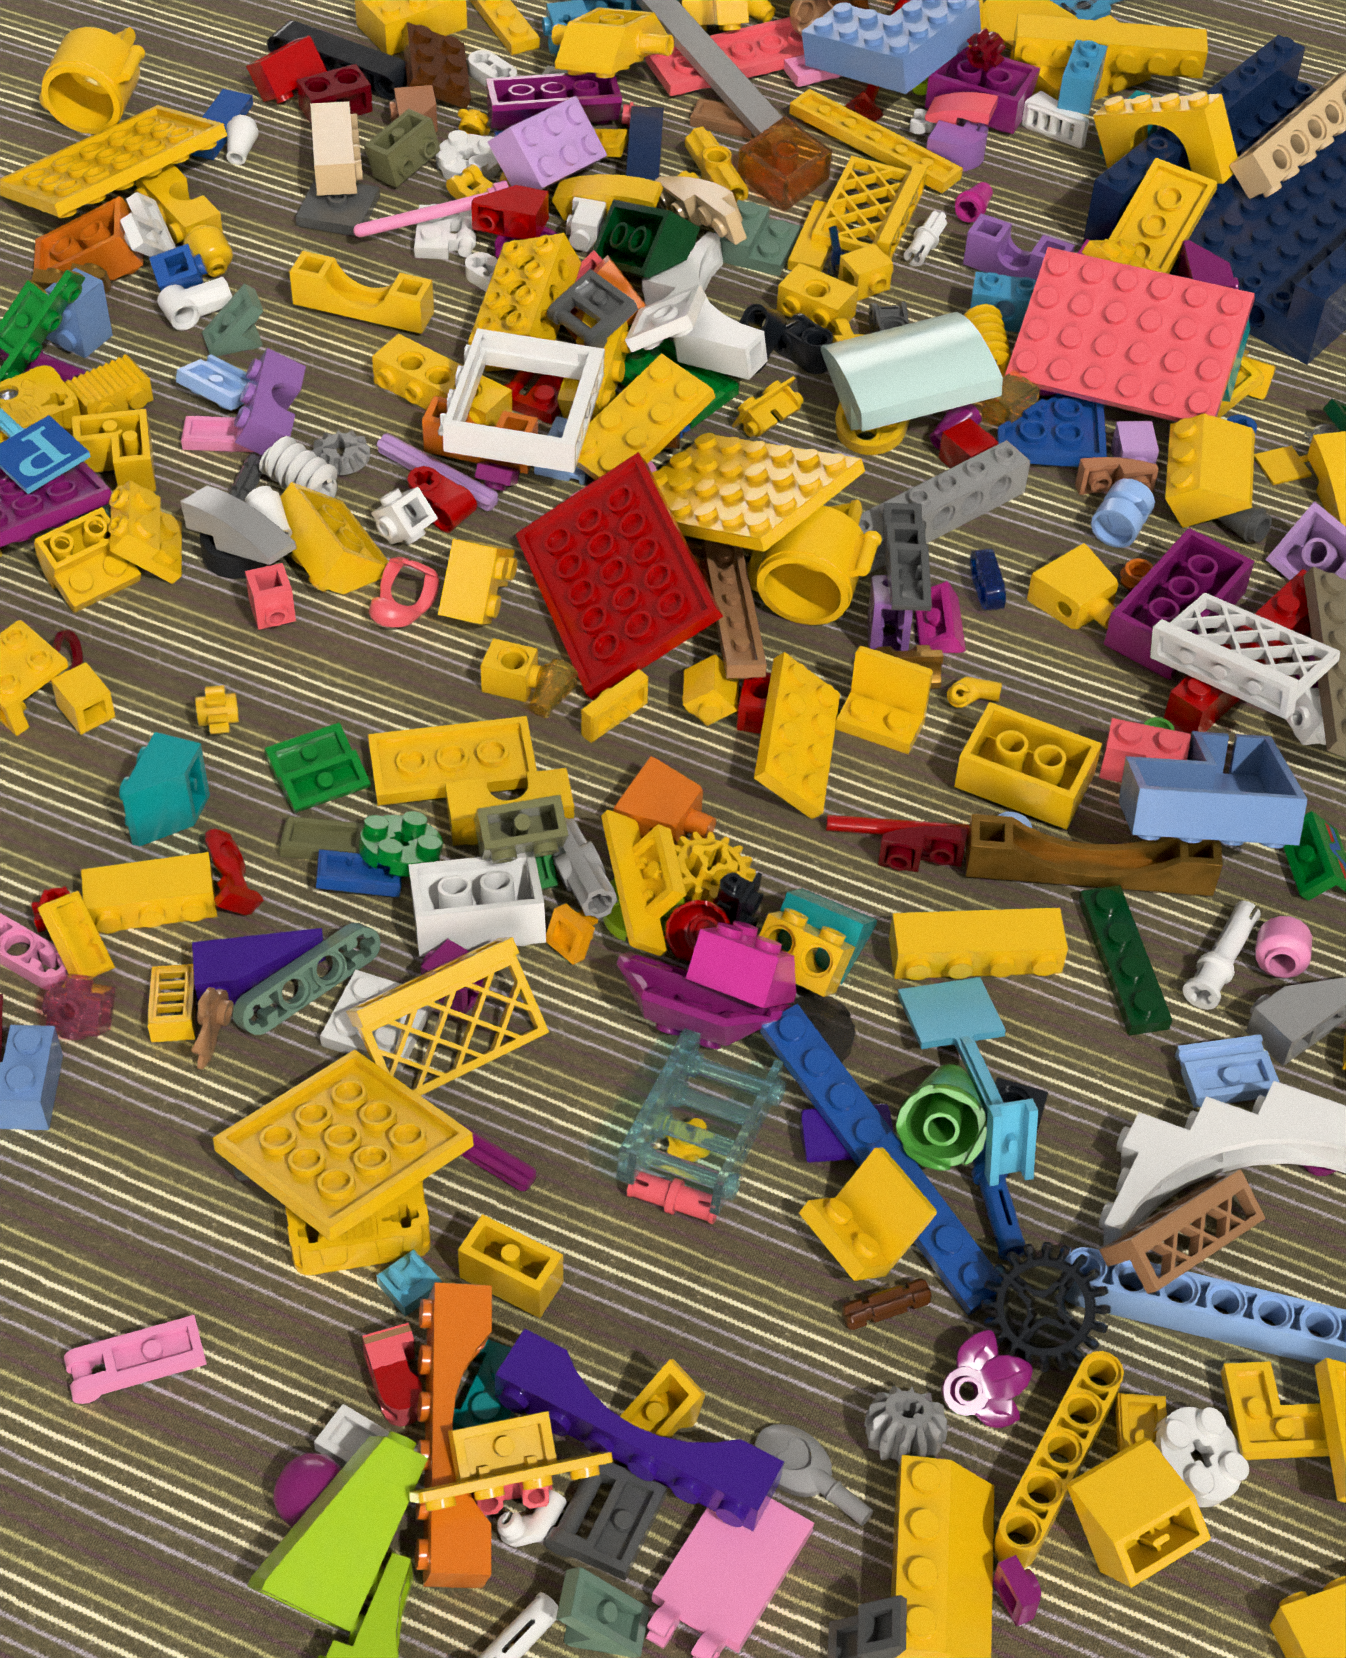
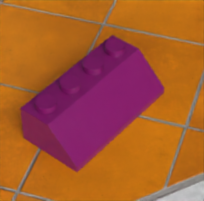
[486,72,622,131]

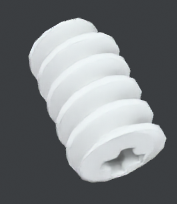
[259,436,338,498]

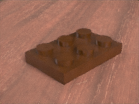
[402,22,471,109]

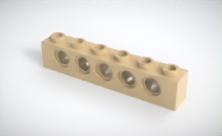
[1229,70,1346,199]

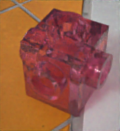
[42,974,116,1040]

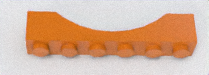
[415,1282,492,1588]

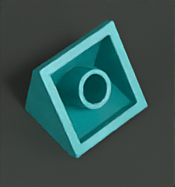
[778,888,877,985]

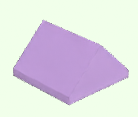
[1265,501,1346,580]

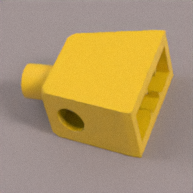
[1027,543,1118,629]

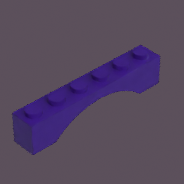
[495,1328,784,1532]

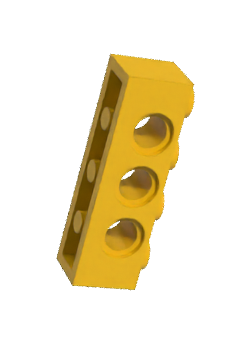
[372,333,512,427]

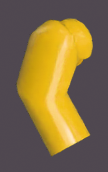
[947,676,1002,708]

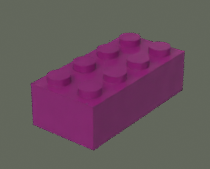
[1104,528,1255,680]

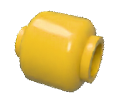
[183,224,233,277]

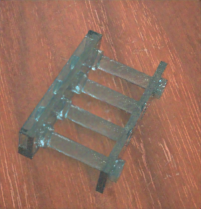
[616,1028,787,1215]

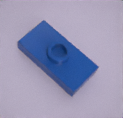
[316,849,402,897]

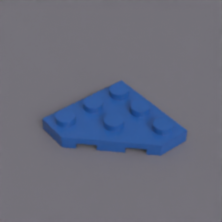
[996,393,1107,467]

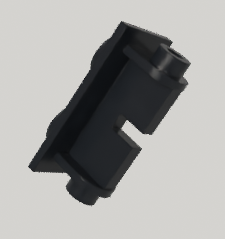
[716,872,764,927]

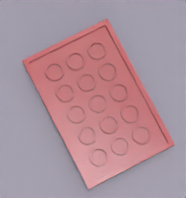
[1005,247,1255,422]

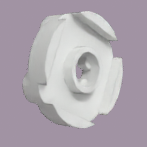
[436,130,501,180]
[1154,1407,1249,1508]

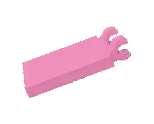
[646,1498,814,1658]

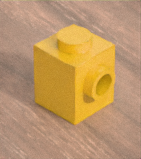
[838,243,893,301]
[682,654,739,726]
[51,662,116,735]

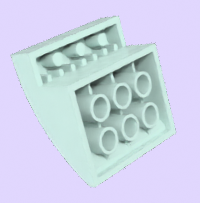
[821,312,1003,432]

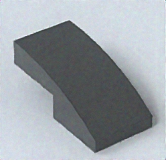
[828,1595,907,1658]

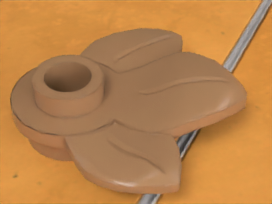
[191,987,233,1070]

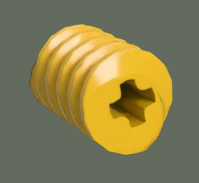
[964,304,1011,378]

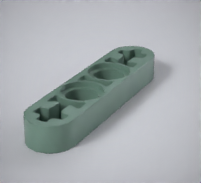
[233,923,381,1035]

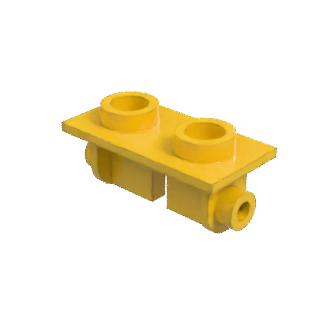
[732,376,803,437]

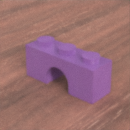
[963,213,1075,280]
[234,348,306,455]

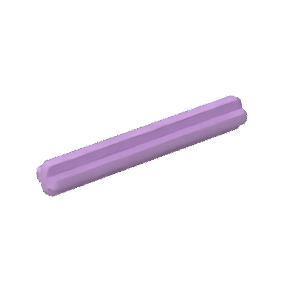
[377,433,499,511]

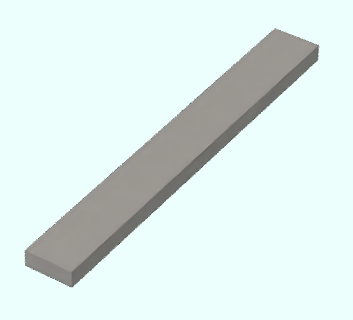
[636,0,796,150]

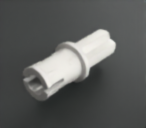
[904,211,947,266]

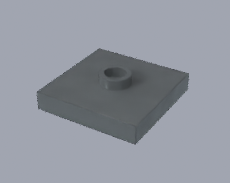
[296,179,380,236]

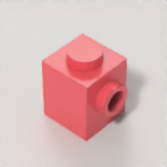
[245,563,296,630]

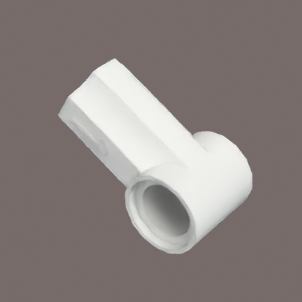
[157,277,232,330]

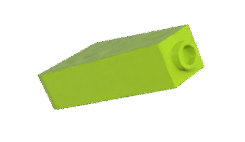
[247,1431,428,1632]

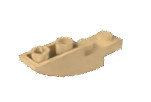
[655,176,747,245]

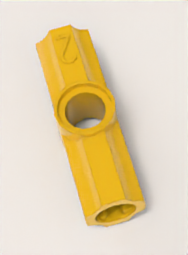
[685,127,748,203]

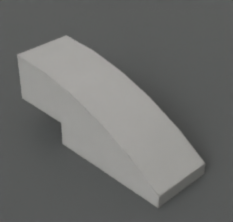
[180,486,296,565]

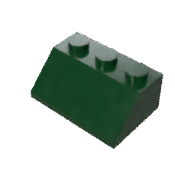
[592,200,700,278]

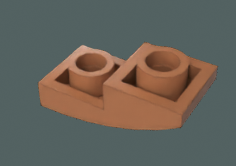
[1075,457,1159,495]

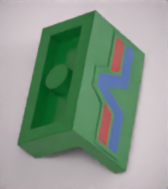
[1283,811,1346,901]

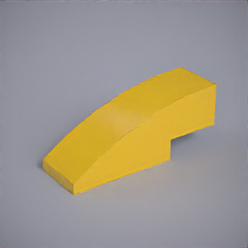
[552,174,663,221]
[1307,431,1346,526]

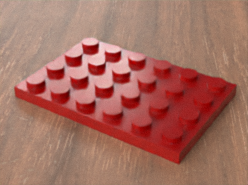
[515,452,723,701]

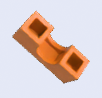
[422,396,538,474]

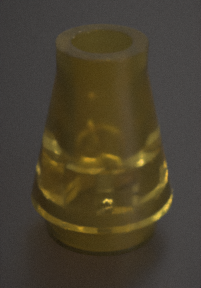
[528,659,578,718]

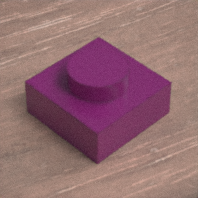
[475,461,520,491]
[993,1555,1041,1627]

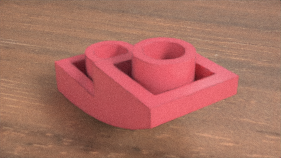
[925,92,998,125]

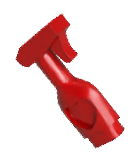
[204,829,264,915]

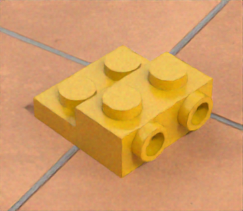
[108,480,182,584]

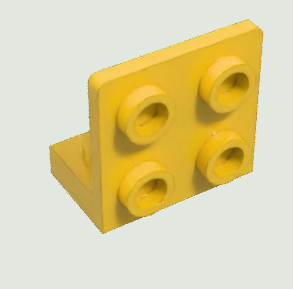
[0,620,69,736]
[835,646,933,755]
[799,1147,937,1281]

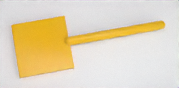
[1254,445,1312,485]

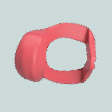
[369,557,439,627]

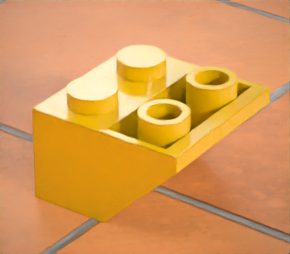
[1066,1437,1211,1588]

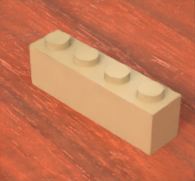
[310,102,363,196]

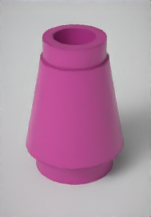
[955,182,993,223]

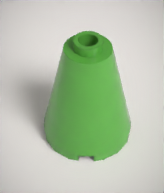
[896,1064,987,1171]

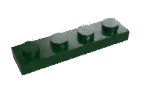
[1078,885,1173,1036]

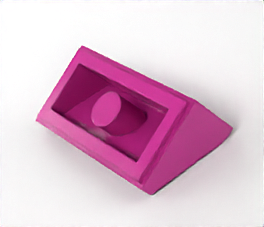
[915,581,966,653]

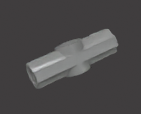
[552,818,618,919]

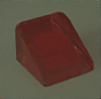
[844,91,884,123]

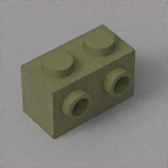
[364,109,441,188]
[474,795,569,864]

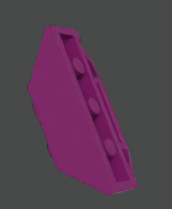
[617,951,791,1049]

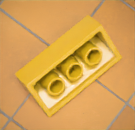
[891,1455,995,1658]

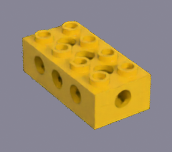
[468,233,581,372]

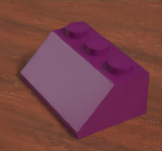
[925,46,1040,134]

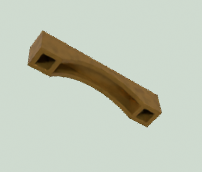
[966,814,1223,896]

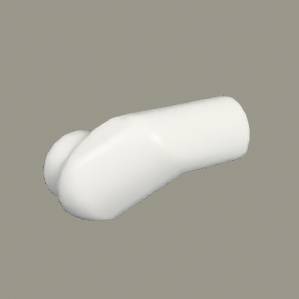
[497,1490,567,1547]

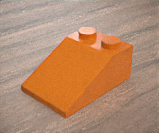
[34,196,144,280]

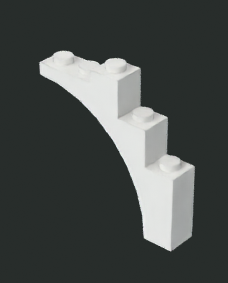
[642,232,768,380]
[1099,1081,1346,1247]

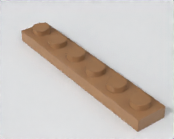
[701,539,767,679]

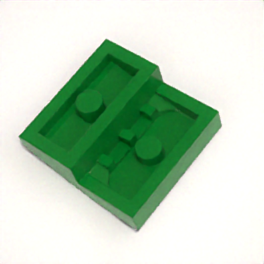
[264,722,371,813]

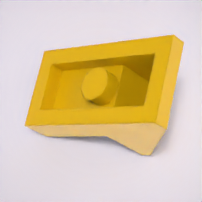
[620,1359,706,1438]

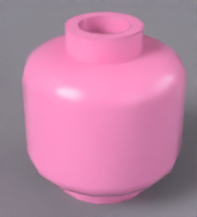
[1255,916,1312,979]

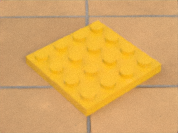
[213,1050,474,1241]

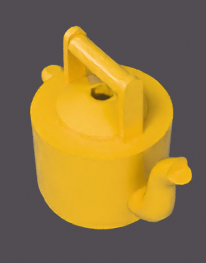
[39,27,146,134]
[744,499,882,625]

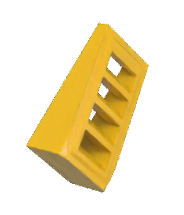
[148,964,196,1042]

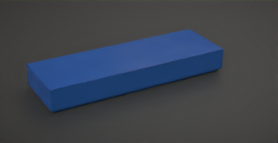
[189,89,254,160]

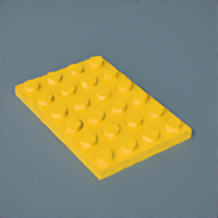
[0,105,227,218]
[652,433,865,552]

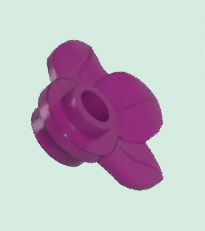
[941,1330,1033,1428]

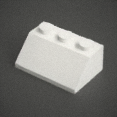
[409,851,546,957]

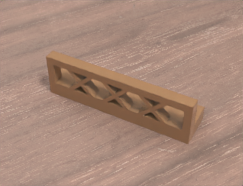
[1099,1169,1265,1294]

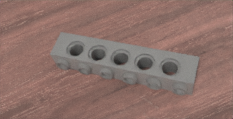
[859,440,1030,578]

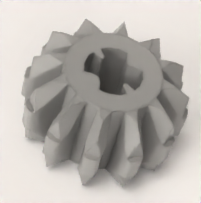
[864,1386,948,1465]

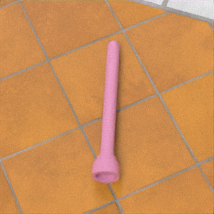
[353,180,509,237]

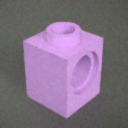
[1111,421,1159,464]

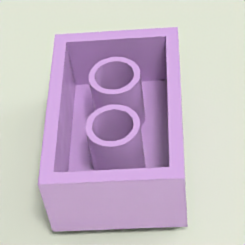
[488,96,608,190]

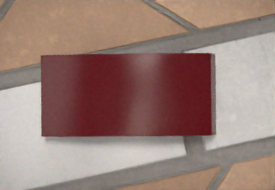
[878,826,968,872]

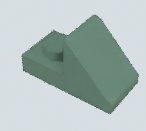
[202,283,263,357]
[556,1567,650,1658]

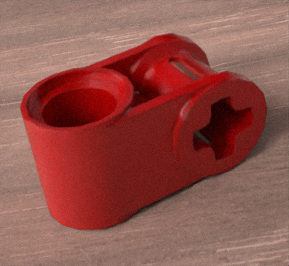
[407,466,477,533]

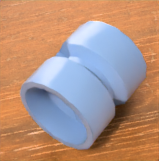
[1091,478,1155,548]

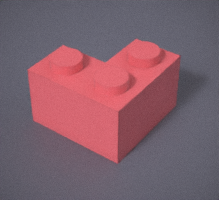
[1099,718,1191,783]

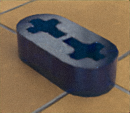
[970,548,1006,611]

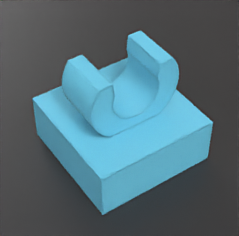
[376,1249,442,1317]

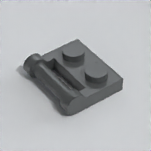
[547,269,639,348]
[544,1463,667,1581]

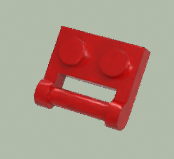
[503,370,564,425]

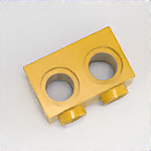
[759,908,855,997]

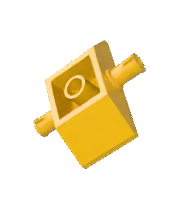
[552,7,674,78]

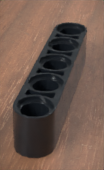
[267,20,408,100]

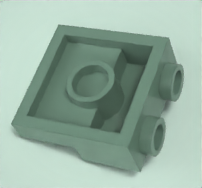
[714,200,801,277]

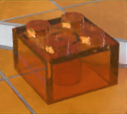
[738,116,832,212]

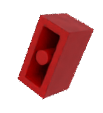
[246,35,327,104]

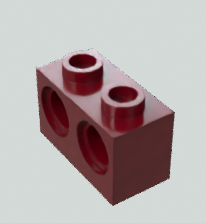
[297,64,373,125]

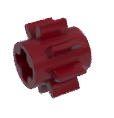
[965,28,1006,72]

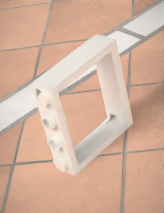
[438,328,605,473]

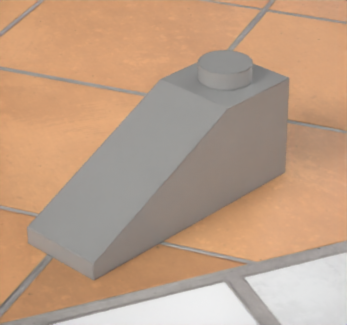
[1246,977,1346,1066]

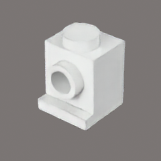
[566,197,606,253]

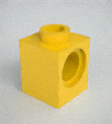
[480,638,543,702]

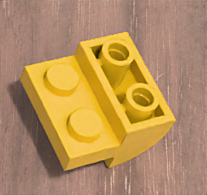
[34,507,141,613]

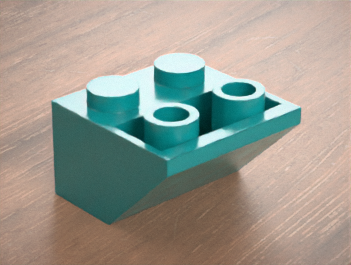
[119,732,210,847]

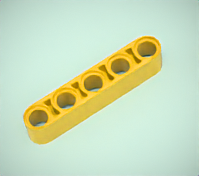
[993,1351,1124,1568]

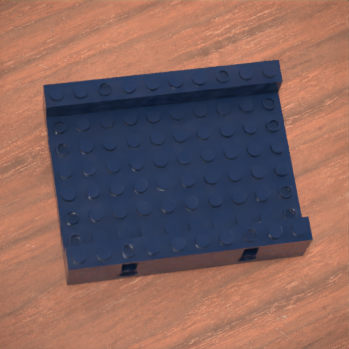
[1082,34,1346,365]

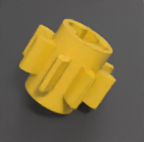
[195,685,239,735]

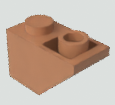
[389,85,438,132]

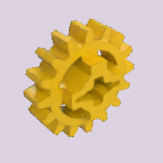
[675,832,756,904]

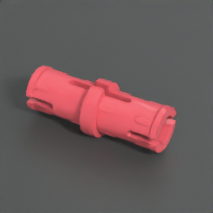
[627,1169,722,1224]

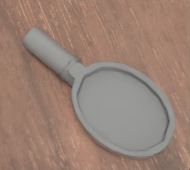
[755,1424,873,1526]

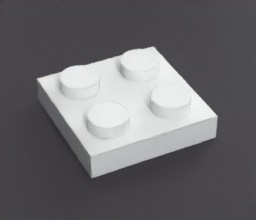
[625,284,706,352]
[320,969,435,1072]

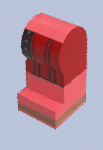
[362,1322,423,1427]

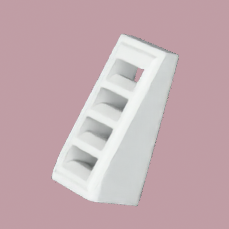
[1022,91,1089,149]

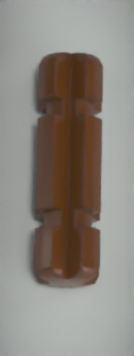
[841,1278,932,1330]

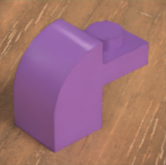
[926,120,988,172]

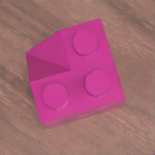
[685,921,796,1008]

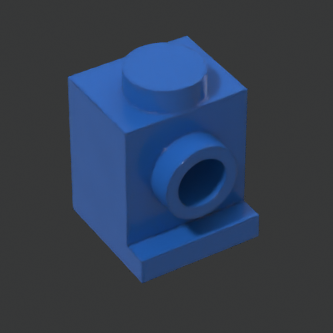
[149,244,208,291]

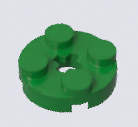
[358,811,443,877]

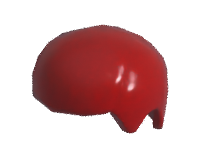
[665,900,733,962]

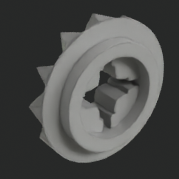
[312,429,370,475]

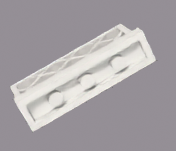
[1150,593,1340,719]

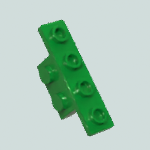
[0,270,85,382]

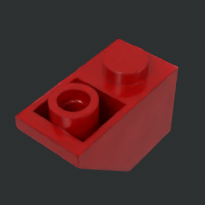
[471,185,549,240]

